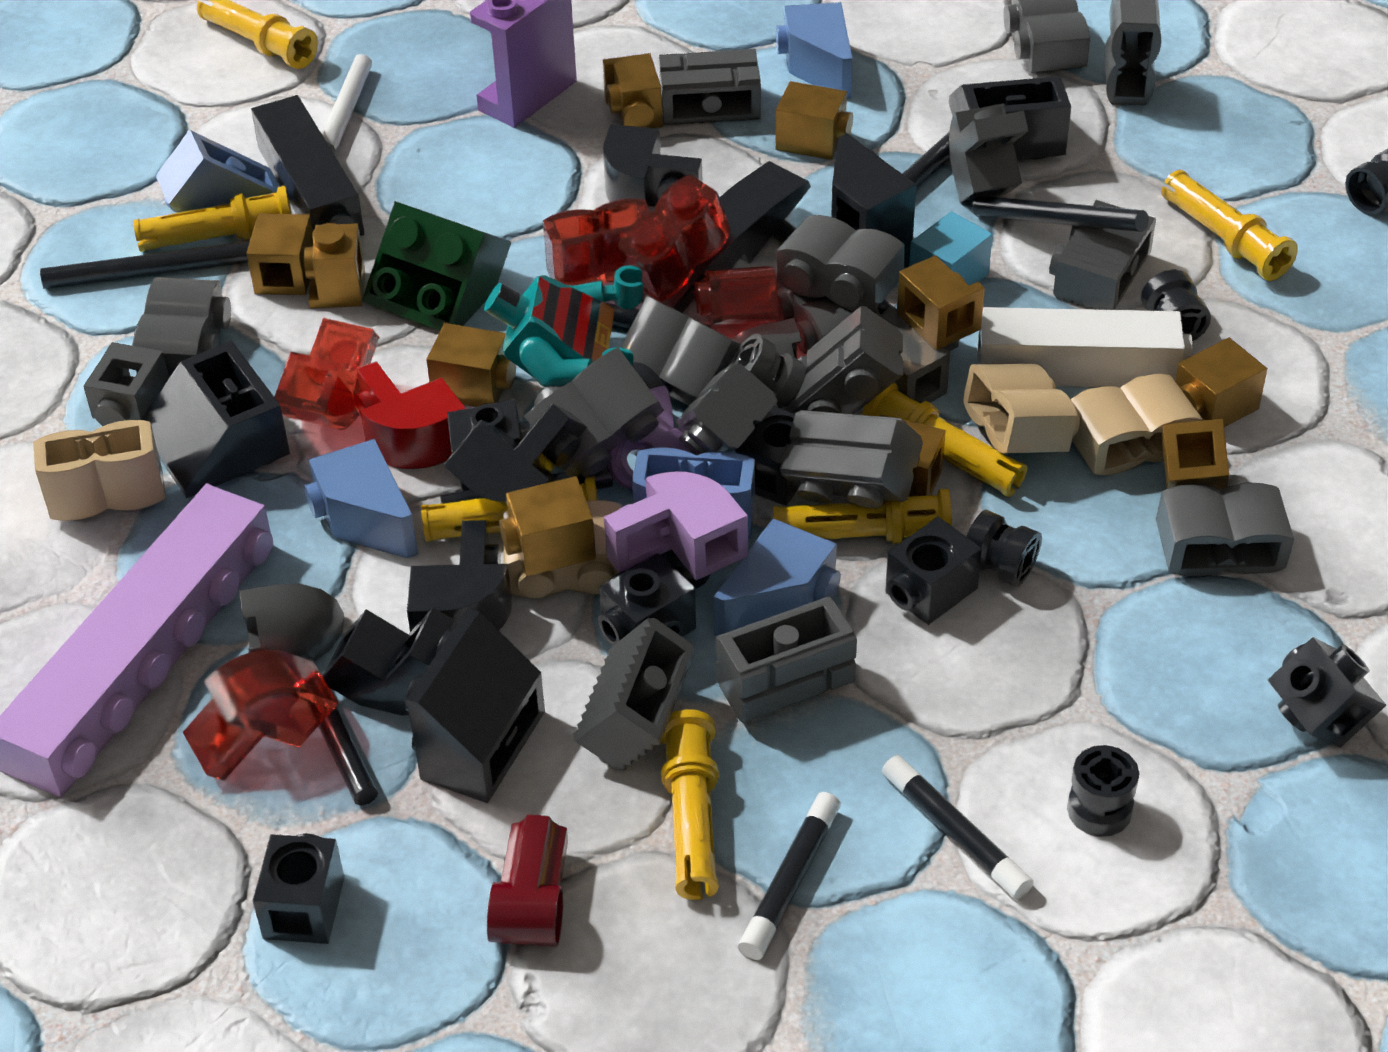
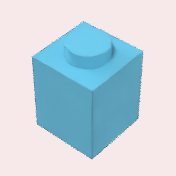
[909,211,993,285]

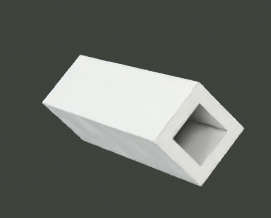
[977,307,1192,388]

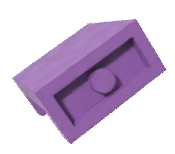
[470,0,577,128]

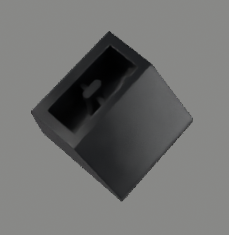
[949,76,1071,159]
[831,133,916,269]
[142,341,290,499]
[405,608,545,804]

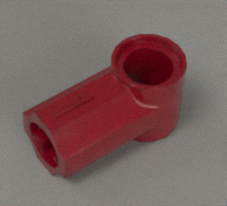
[487,815,568,947]

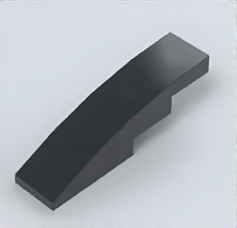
[641,161,811,313]

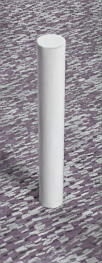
[322,54,372,155]

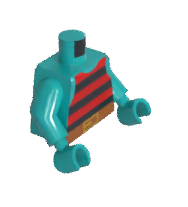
[484,265,644,388]

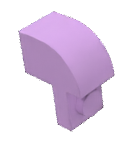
[604,471,748,580]

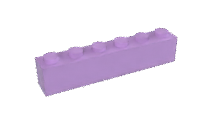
[0,484,274,798]

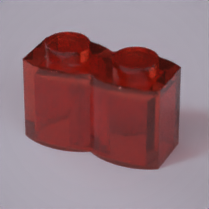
[618,174,731,302]
[543,199,657,286]
[694,266,779,326]

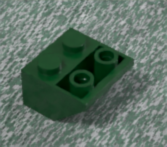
[362,201,512,330]

